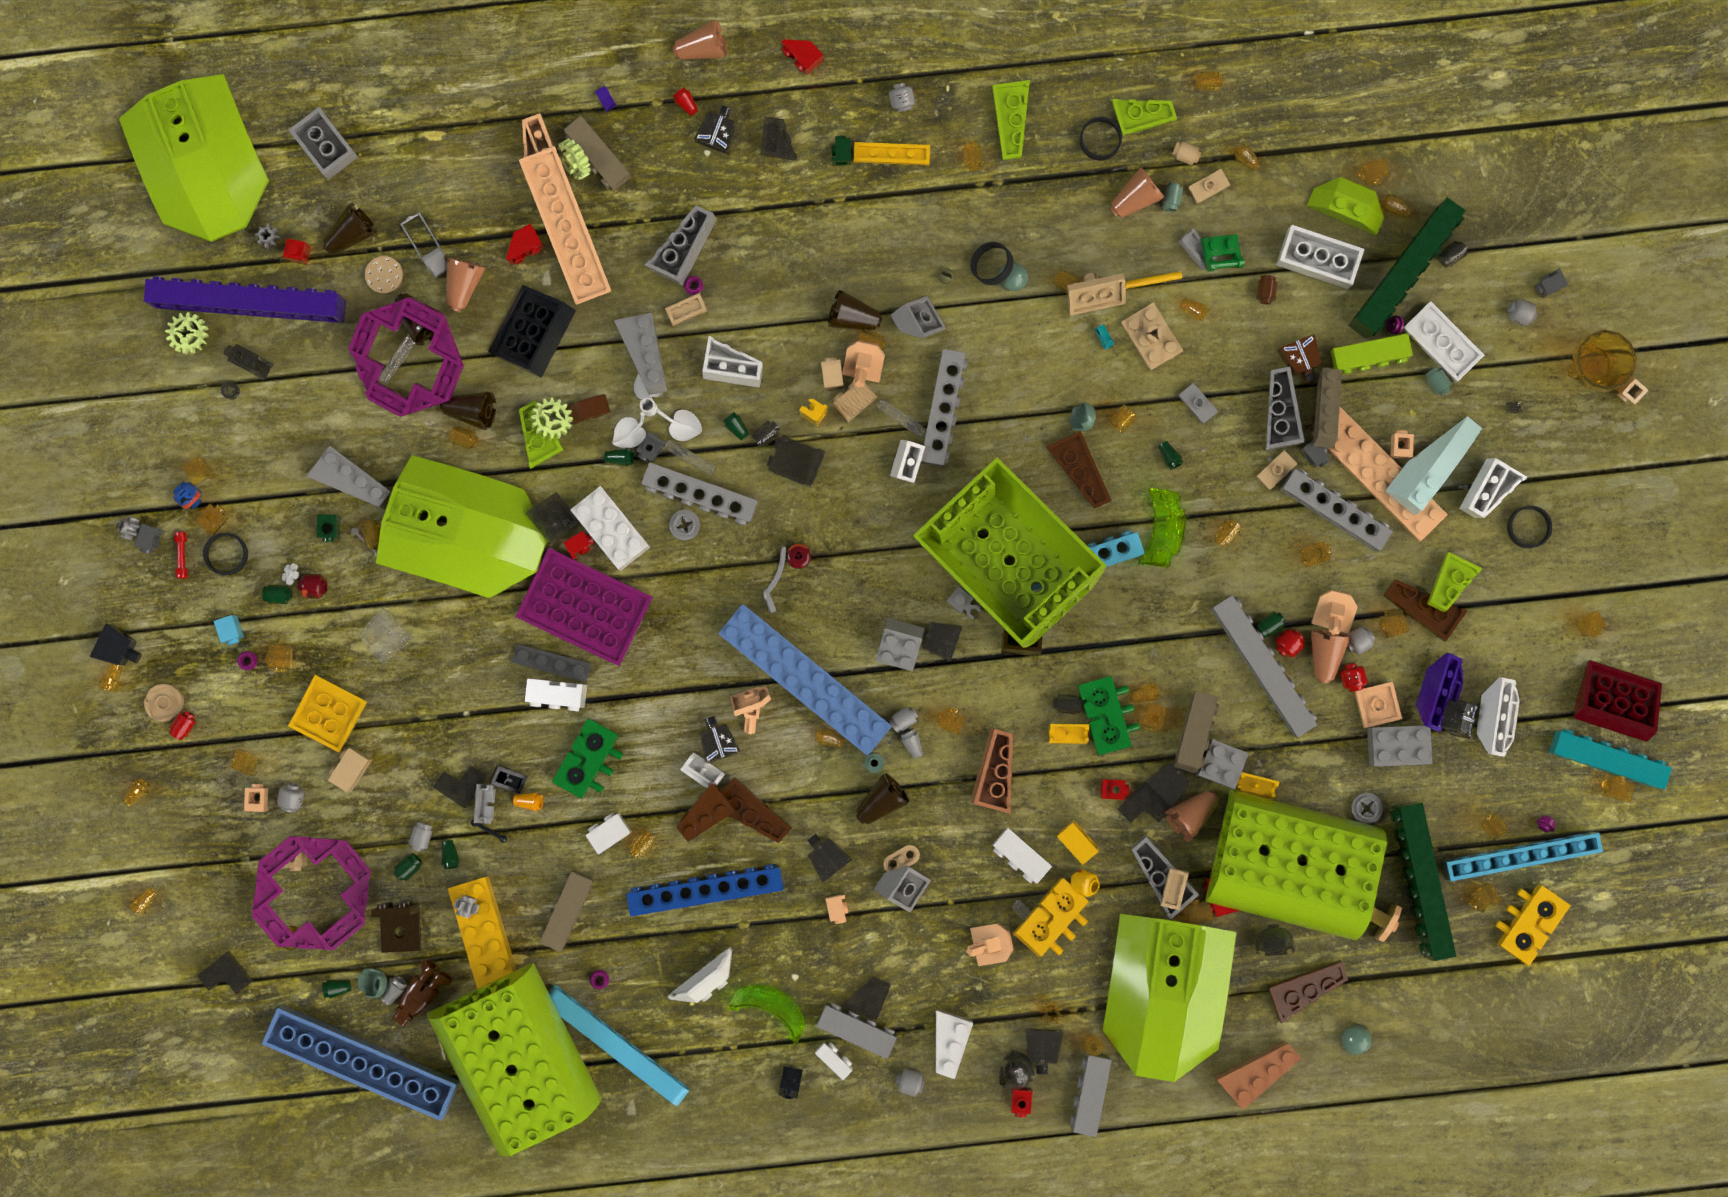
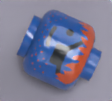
[173,481,202,510]

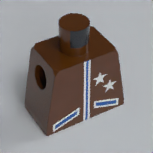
[1277,334,1321,383]

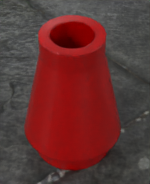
[673,87,699,117]

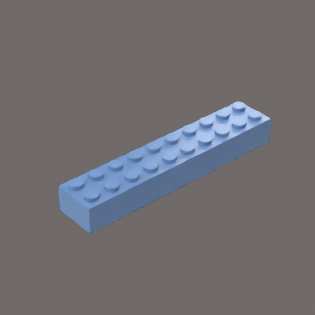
[718,604,892,756]
[262,1005,460,1121]

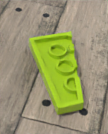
[992,80,1030,161]

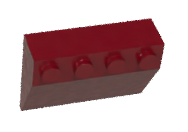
[1573,660,1662,742]

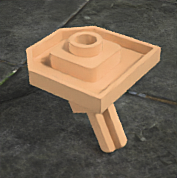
[842,340,885,388]
[1311,589,1358,635]
[730,687,771,734]
[1371,904,1402,942]
[966,923,1014,966]

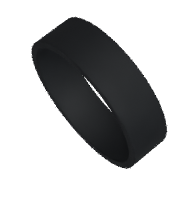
[1079,117,1122,161]
[970,242,1013,285]
[1507,506,1552,548]
[203,533,248,575]

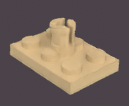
[1067,273,1126,316]
[1120,302,1183,371]

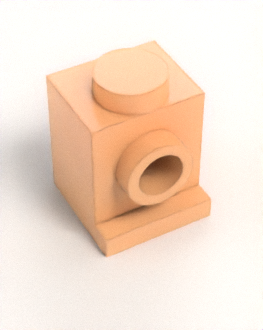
[1390,430,1414,459]
[244,784,269,812]
[826,893,849,924]

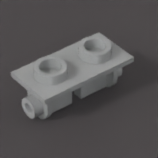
[473,784,496,824]

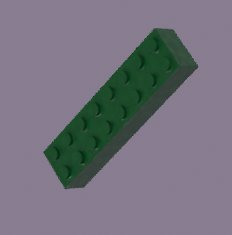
[1348,197,1466,339]
[1390,801,1457,961]

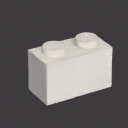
[890,440,925,483]
[585,813,632,855]

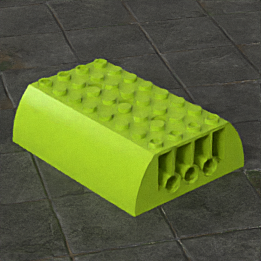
[913,457,1107,648]
[1205,789,1387,941]
[427,963,601,1156]

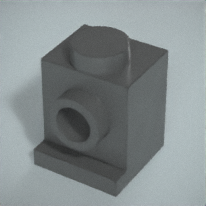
[1534,268,1568,299]
[636,432,666,463]
[1299,440,1330,468]
[134,524,166,555]

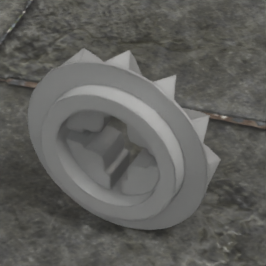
[669,510,700,540]
[1351,793,1383,824]

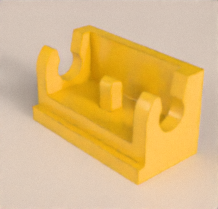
[799,399,828,427]
[1049,724,1089,744]
[1234,772,1279,799]
[1057,820,1100,865]

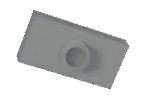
[1178,228,1217,270]
[1178,383,1218,424]

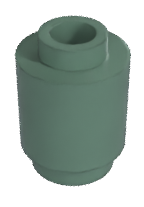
[1161,182,1183,212]
[1425,367,1452,396]
[865,753,884,773]

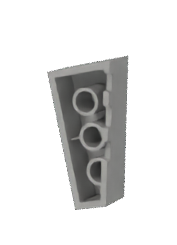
[645,205,717,286]
[614,313,668,395]
[1265,367,1305,451]
[307,446,392,509]
[1131,834,1199,920]

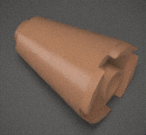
[673,20,728,60]
[1110,167,1164,218]
[446,257,485,312]
[1311,629,1350,683]
[1165,790,1219,842]

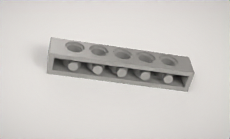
[920,349,968,467]
[641,462,759,525]
[1280,469,1393,552]

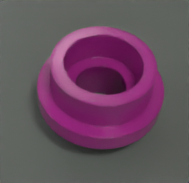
[684,276,703,295]
[1386,315,1404,335]
[237,651,257,670]
[1536,815,1556,833]
[590,970,609,990]

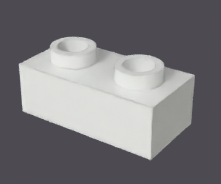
[815,1041,853,1080]

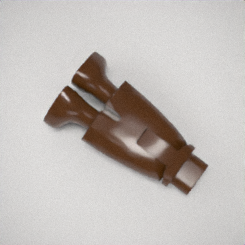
[392,958,453,1027]

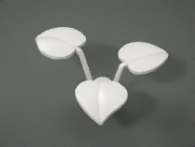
[612,373,702,449]

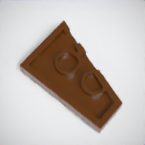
[677,780,735,842]

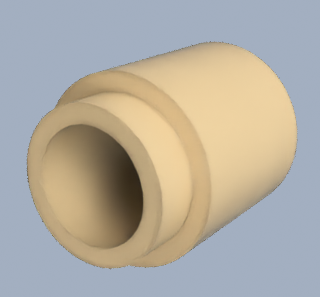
[1172,141,1201,165]

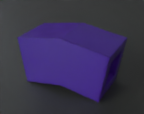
[594,85,616,112]

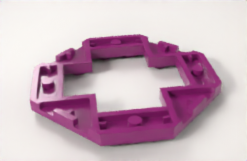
[348,297,464,417]
[252,836,371,950]

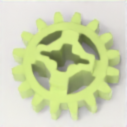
[557,138,591,180]
[165,312,209,355]
[530,398,573,440]

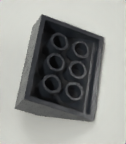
[488,285,576,378]

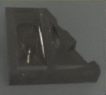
[760,116,797,161]
[842,976,891,1020]

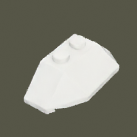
[1476,677,1519,757]
[668,947,732,1003]

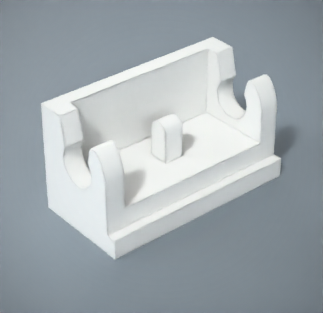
[681,752,725,788]

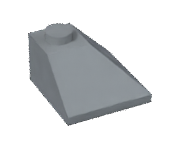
[891,296,946,339]
[874,865,931,912]

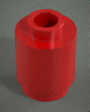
[169,710,197,740]

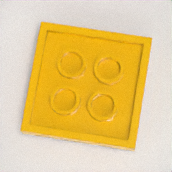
[288,675,367,753]

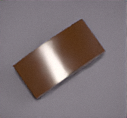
[566,394,610,425]

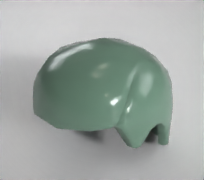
[998,262,1028,291]
[1070,402,1096,431]
[358,968,388,998]
[1341,1024,1372,1055]

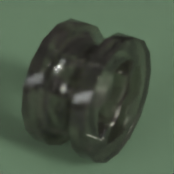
[220,381,240,400]
[1506,401,1524,413]

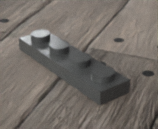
[512,644,592,682]

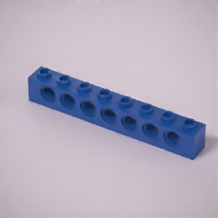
[626,864,784,917]

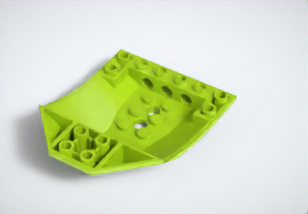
[119,74,269,242]
[376,455,548,599]
[1103,914,1236,1082]

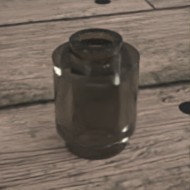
[1437,240,1467,268]
[752,420,780,447]
[1053,693,1081,714]

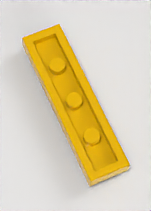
[854,142,930,166]

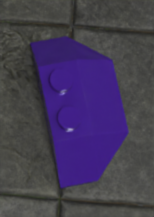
[1416,653,1464,732]

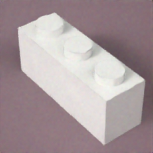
[992,827,1052,884]

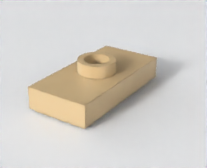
[1187,169,1230,205]
[665,293,707,326]
[1256,450,1297,490]
[1160,867,1189,910]

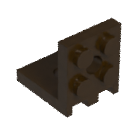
[371,901,421,953]

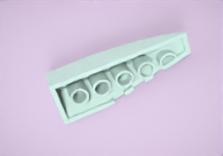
[1385,416,1482,515]

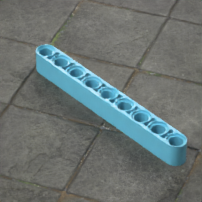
[548,984,690,1106]

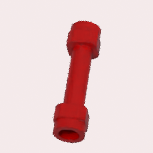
[174,532,188,579]

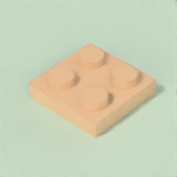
[1354,682,1402,728]

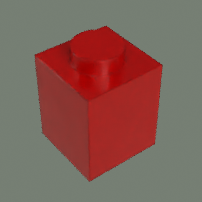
[283,238,311,265]

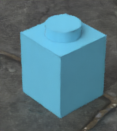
[214,615,244,646]

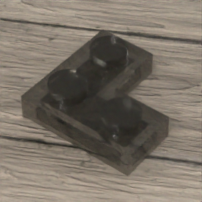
[433,766,487,808]
[1117,782,1171,823]
[197,951,253,994]

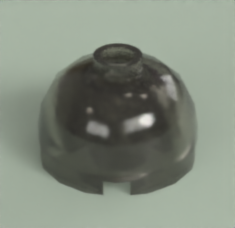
[1255,924,1295,956]
[999,1050,1035,1091]

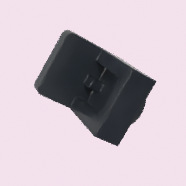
[779,1066,803,1099]

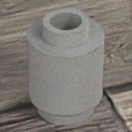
[889,706,918,733]
[409,822,433,852]

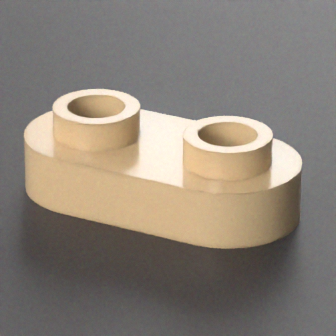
[883,845,920,872]

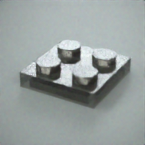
[526,492,580,544]

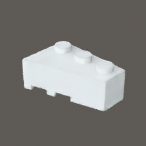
[702,336,763,388]
[1459,458,1527,518]
[525,679,587,711]
[935,1008,973,1079]

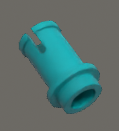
[1094,324,1115,350]

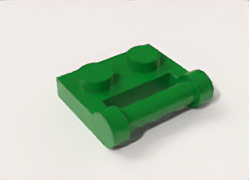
[1200,234,1245,272]

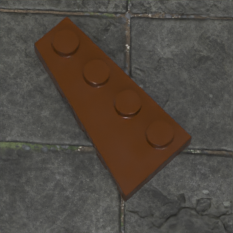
[1046,431,1112,509]
[1383,579,1467,642]
[722,777,792,843]
[1268,960,1348,1024]

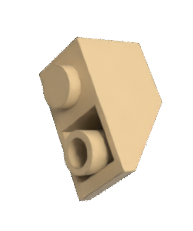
[821,357,844,391]

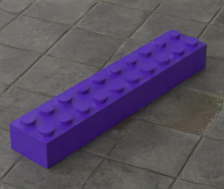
[143,276,346,323]

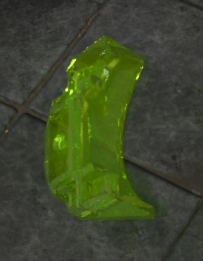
[1138,488,1186,568]
[727,985,806,1045]

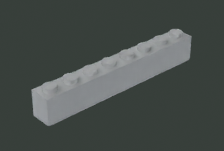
[1211,595,1317,738]

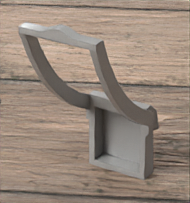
[400,212,447,278]
[763,545,786,613]

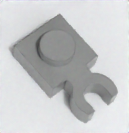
[946,587,981,620]

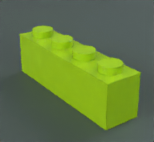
[1330,333,1413,375]

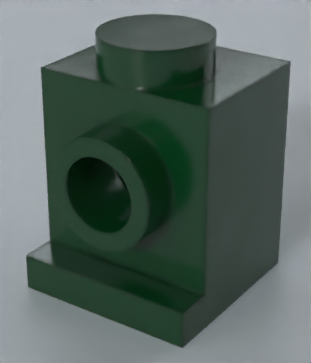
[832,135,851,166]

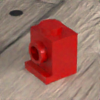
[563,531,595,560]
[1100,779,1129,800]
[1011,1087,1033,1118]

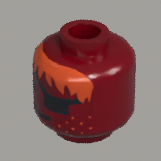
[786,544,811,569]
[298,574,328,599]

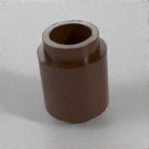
[1256,275,1278,305]

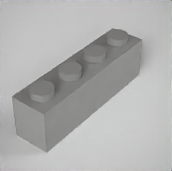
[816,1002,897,1059]
[1069,1053,1112,1137]

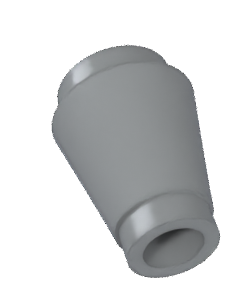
[900,728,924,758]
[381,975,407,1005]

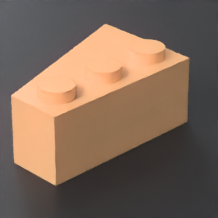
[522,113,554,184]

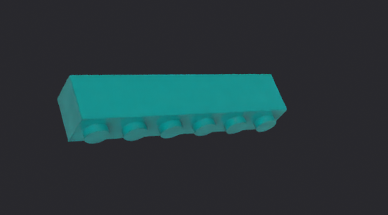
[1549,729,1672,790]

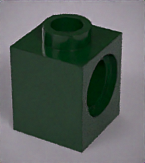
[316,514,341,543]

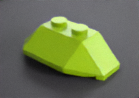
[1306,177,1384,236]

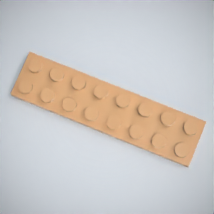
[519,146,611,305]
[1311,407,1448,542]

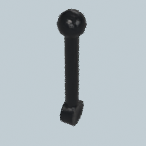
[471,819,507,843]

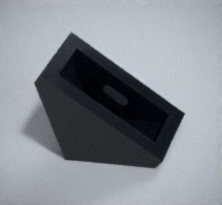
[489,765,528,794]

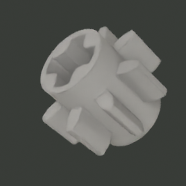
[255,224,281,249]
[118,516,141,541]
[453,895,479,918]

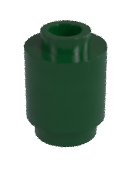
[262,585,293,604]
[1256,611,1286,638]
[394,853,423,881]

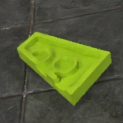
[1111,99,1177,136]
[519,400,564,469]
[1427,552,1483,612]

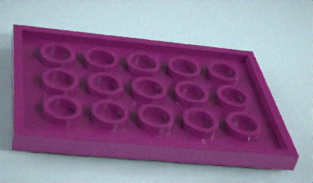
[515,548,653,666]

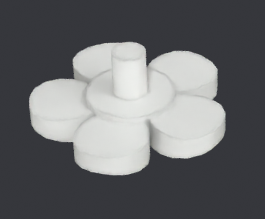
[282,563,299,585]

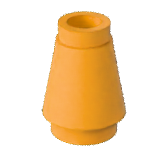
[513,792,543,812]

